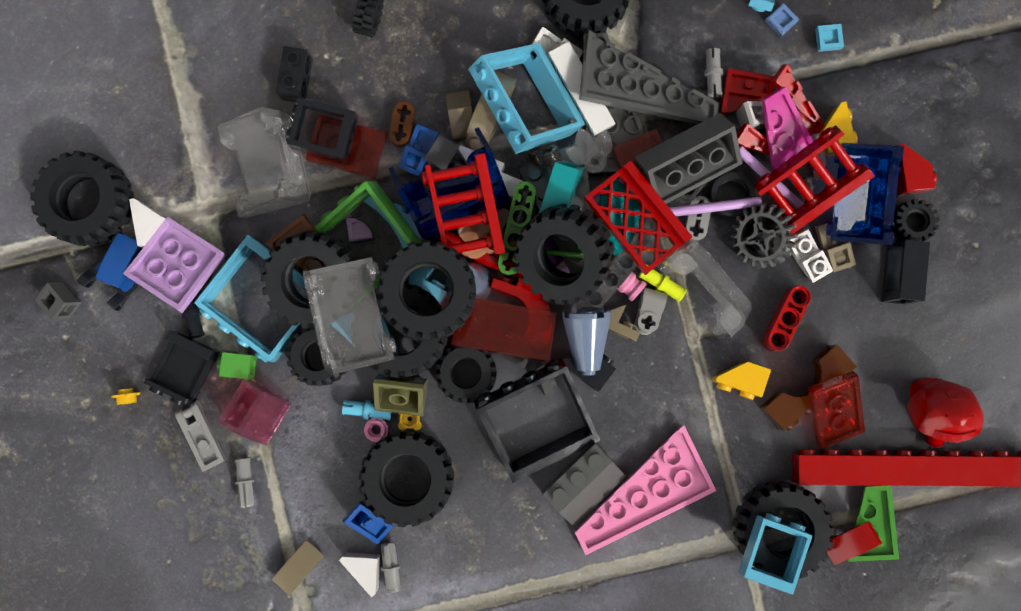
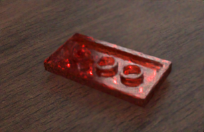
[451,298,557,362]

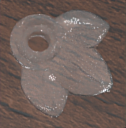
[566,128,612,173]

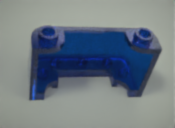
[826,143,904,246]

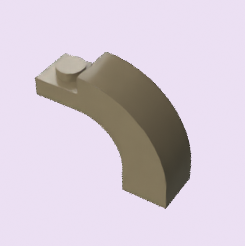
[464,71,517,155]

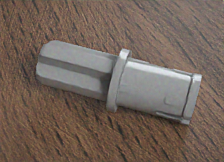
[235,458,255,508]
[381,542,402,593]

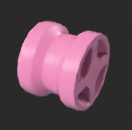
[617,272,647,302]

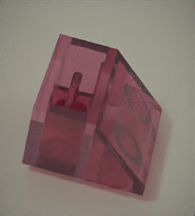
[218,380,291,446]

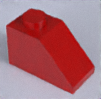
[891,144,937,196]

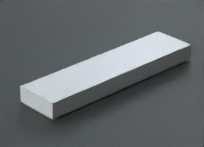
[548,42,615,136]

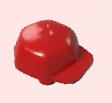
[907,378,984,448]

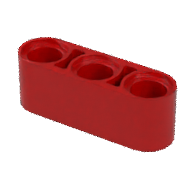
[762,286,811,351]

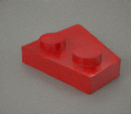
[720,68,774,115]

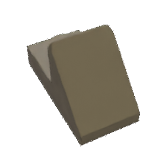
[608,305,640,342]

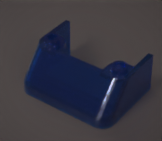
[388,127,509,240]

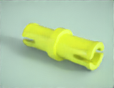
[638,264,687,302]

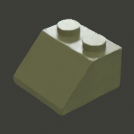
[373,373,427,416]

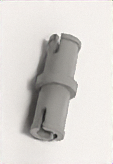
[704,48,723,98]

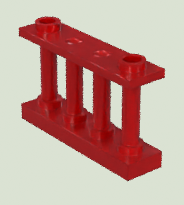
[754,125,874,233]
[421,153,505,255]

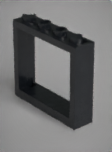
[473,358,600,483]

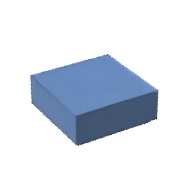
[765,3,799,38]

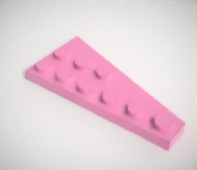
[574,424,716,555]

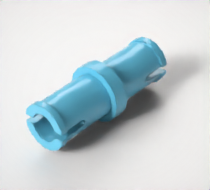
[342,399,392,421]

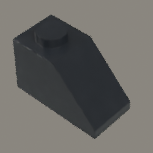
[562,354,616,392]

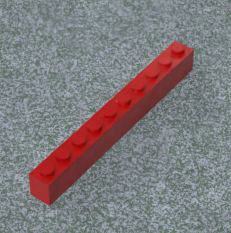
[792,449,1021,487]

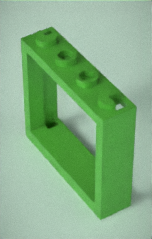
[313,180,422,310]

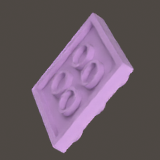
[123,217,226,313]

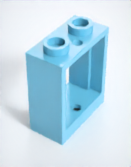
[738,513,812,595]

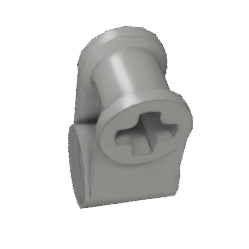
[634,287,668,335]

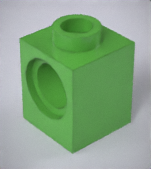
[217,352,257,379]

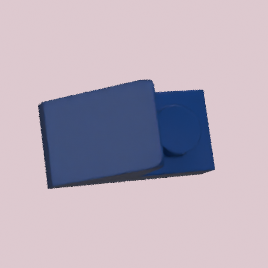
[342,501,394,545]

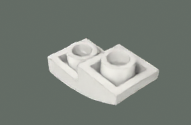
[789,229,833,283]

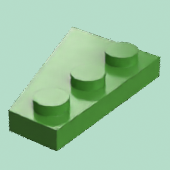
[847,485,899,562]

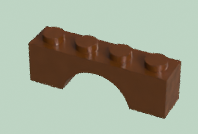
[759,345,857,431]

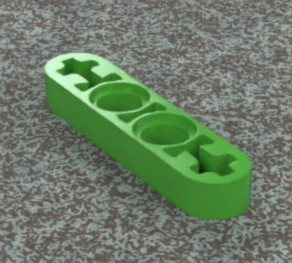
[498,182,536,275]

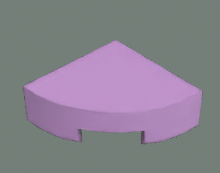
[346,218,374,243]

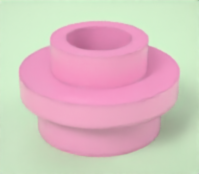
[364,418,388,442]

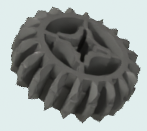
[730,203,798,269]

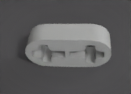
[685,196,711,242]

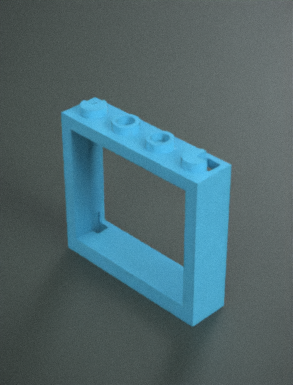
[468,43,586,154]
[194,235,328,363]

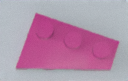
[761,87,813,172]

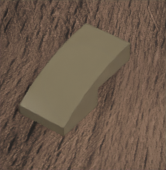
[814,218,856,272]
[271,540,324,596]

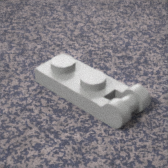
[175,400,227,472]

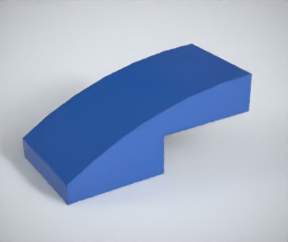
[398,124,440,177]
[96,233,141,288]

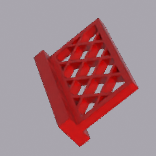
[583,161,692,275]

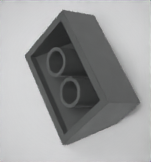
[541,443,626,527]

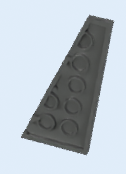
[579,30,719,124]

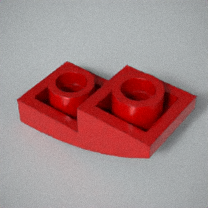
[826,521,882,565]

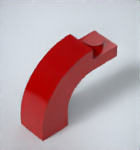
[491,276,552,349]

